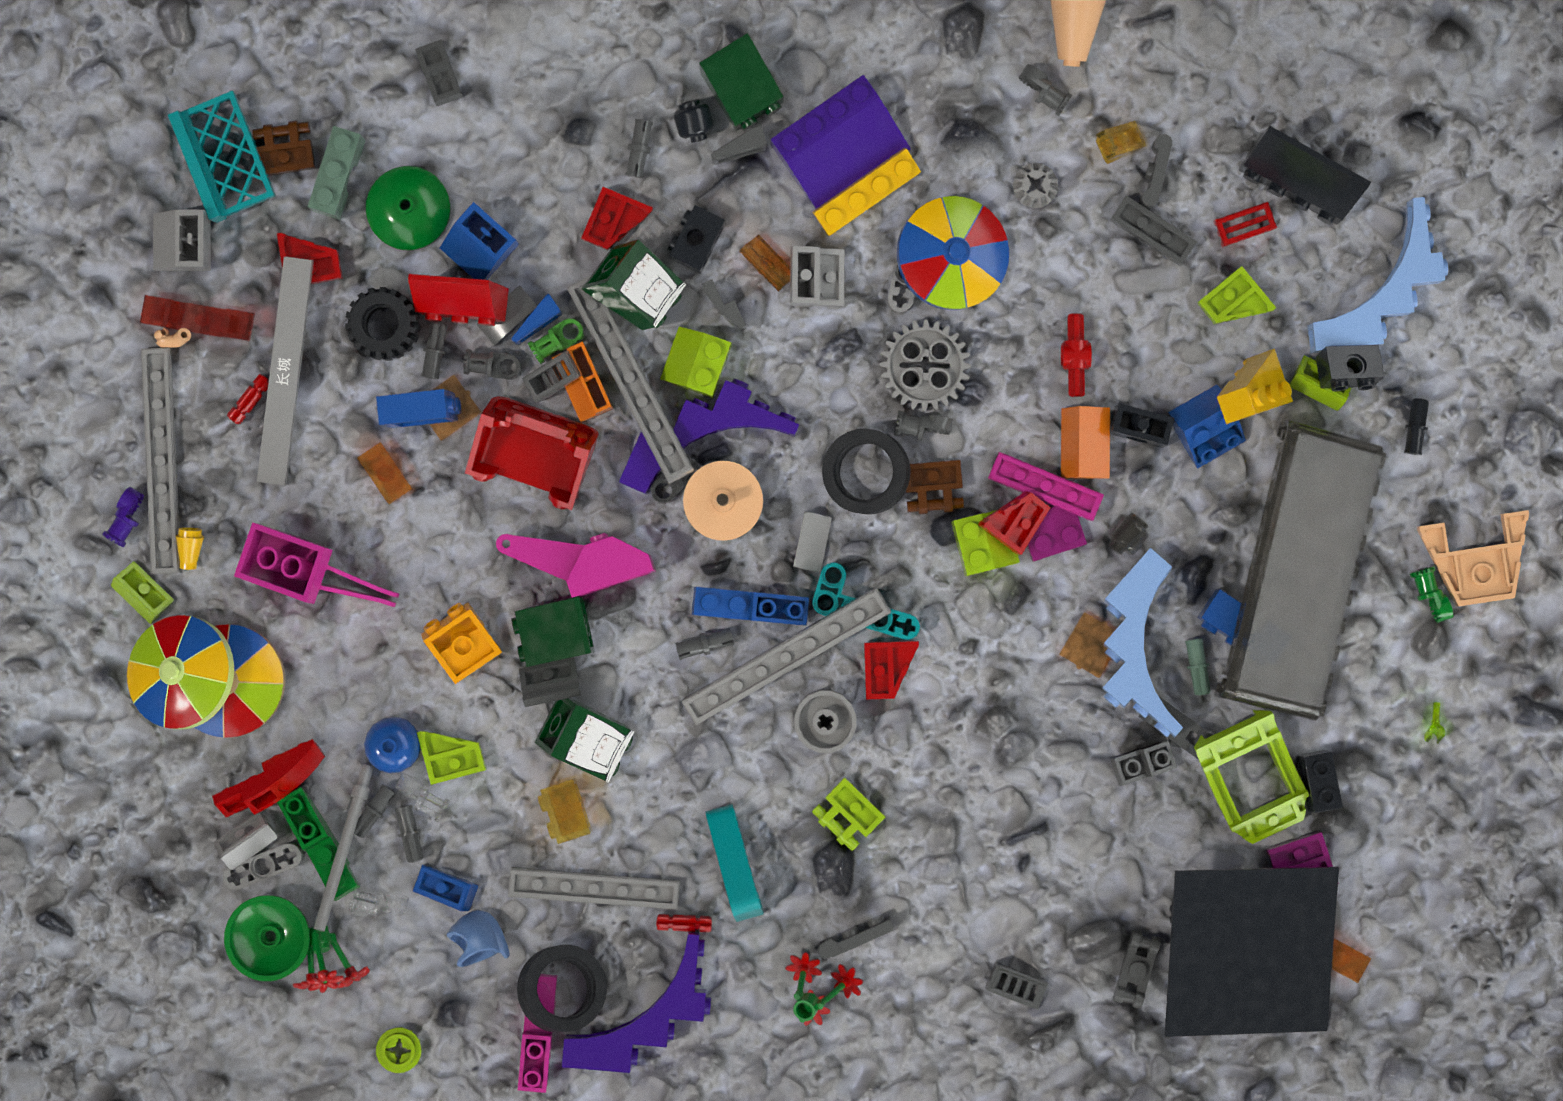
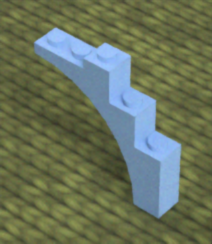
[1307,197,1448,354]
[1103,548,1183,738]

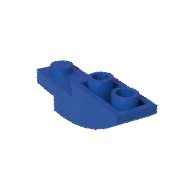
[691,587,809,626]

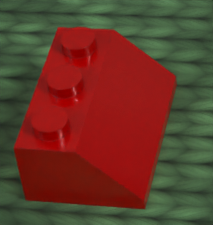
[408,274,509,326]

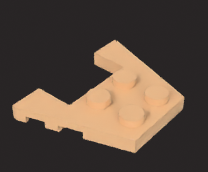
[1417,510,1529,606]

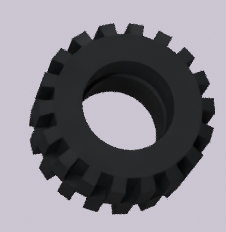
[345,287,421,361]

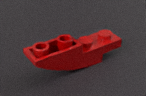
[212,739,325,818]

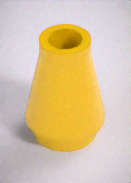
[175,527,204,570]

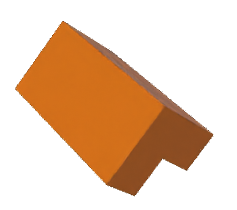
[552,341,614,423]
[1061,406,1110,479]

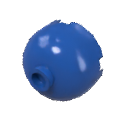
[364,717,421,774]

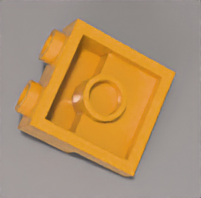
[421,602,502,684]

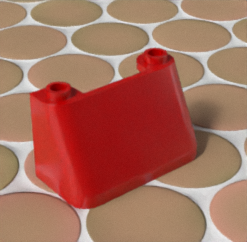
[465,396,599,510]

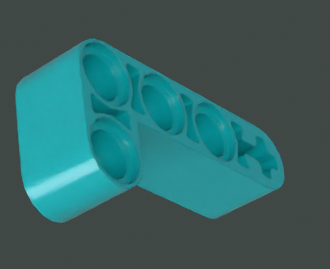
[812,563,920,640]
[705,804,764,922]

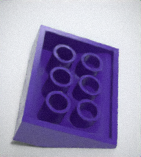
[770,74,911,209]

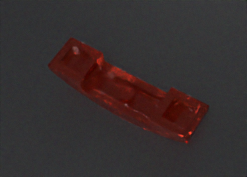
[140,295,255,341]

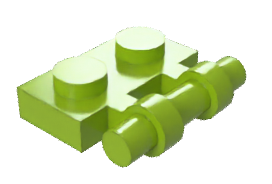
[811,777,885,851]

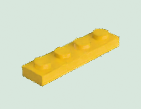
[812,148,921,236]

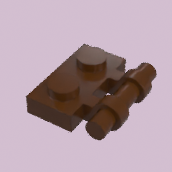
[252,120,316,177]
[906,460,964,515]

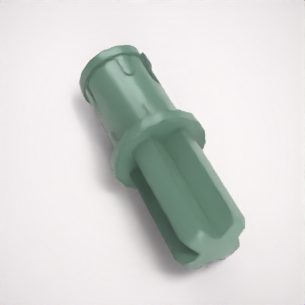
[1185,638,1211,696]

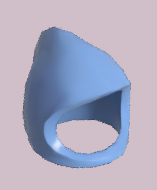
[446,910,510,967]

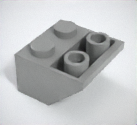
[153,210,211,271]

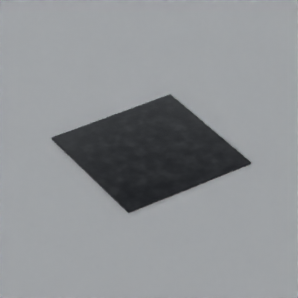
[1164,867,1339,1037]

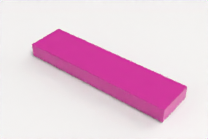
[988,452,1104,522]

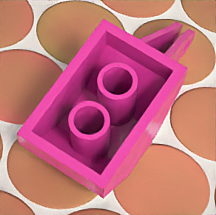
[234,522,400,607]
[496,533,656,598]

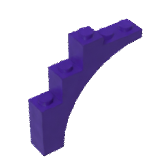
[619,378,799,494]
[562,931,711,1073]

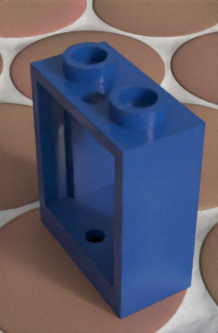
[376,389,461,428]

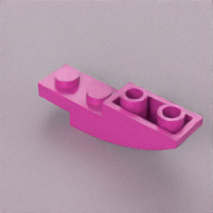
[518,974,557,1093]

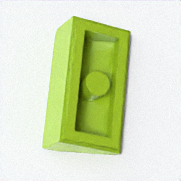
[1289,355,1351,411]
[111,561,174,624]

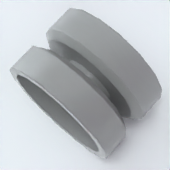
[794,690,856,753]

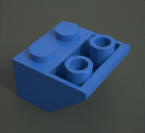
[439,202,519,280]
[1168,384,1246,469]

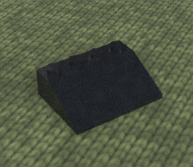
[1239,126,1371,225]

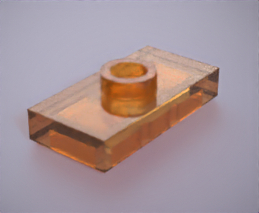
[739,234,790,292]
[357,442,413,505]
[1332,938,1372,983]

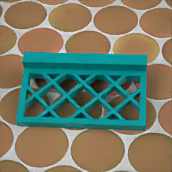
[168,90,276,223]

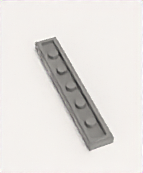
[508,867,680,910]

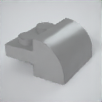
[790,246,845,307]

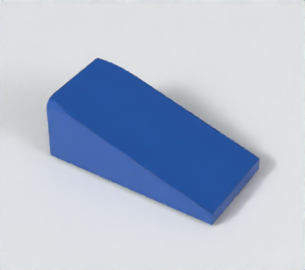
[511,293,563,345]
[413,865,478,912]

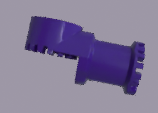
[102,487,144,547]

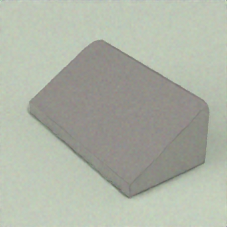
[793,511,832,573]
[213,811,278,870]

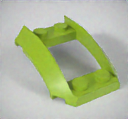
[1194,710,1309,844]

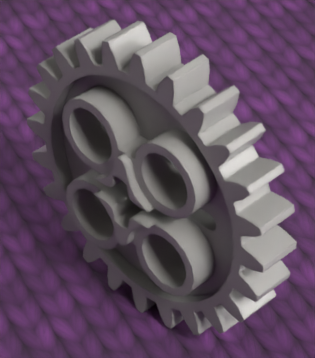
[879,319,971,412]

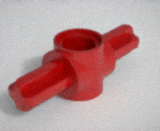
[1061,313,1092,397]

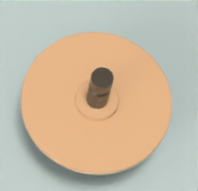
[683,461,763,541]

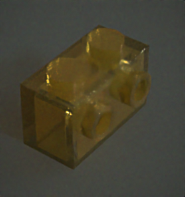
[538,777,592,844]

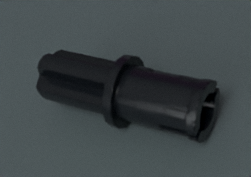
[1404,398,1429,455]

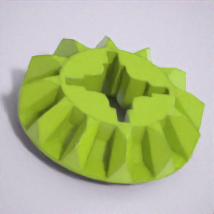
[376,1027,422,1073]

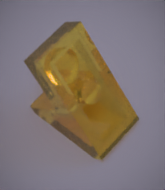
[1096,121,1147,164]

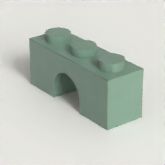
[308,126,366,220]

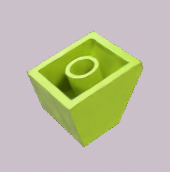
[660,326,732,398]
[951,510,1020,576]

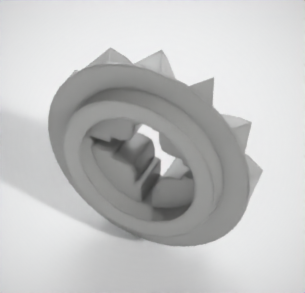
[1013,163,1058,208]

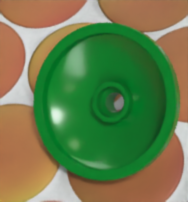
[366,166,451,251]
[224,895,311,981]

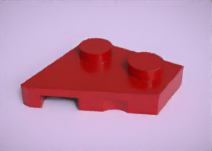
[581,187,653,251]
[277,233,343,284]
[978,491,1051,555]
[864,641,919,700]

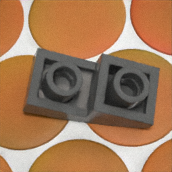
[1110,741,1177,786]

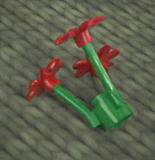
[293,925,370,993]
[785,952,864,1026]

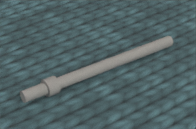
[314,764,374,931]

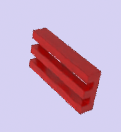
[1213,202,1277,248]

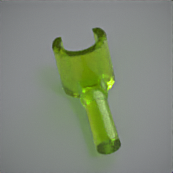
[1424,702,1446,744]

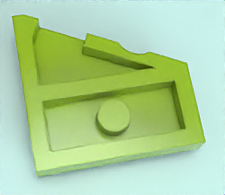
[1197,266,1276,325]
[417,731,487,785]

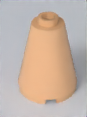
[1050,0,1106,67]

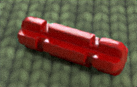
[227,374,269,424]
[656,914,712,932]

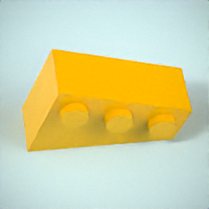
[1217,349,1293,424]

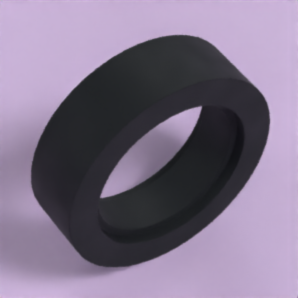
[822,428,910,515]
[517,944,607,1033]

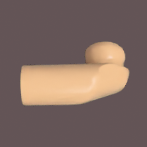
[154,328,191,348]

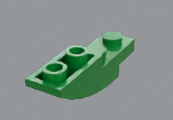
[277,787,360,901]

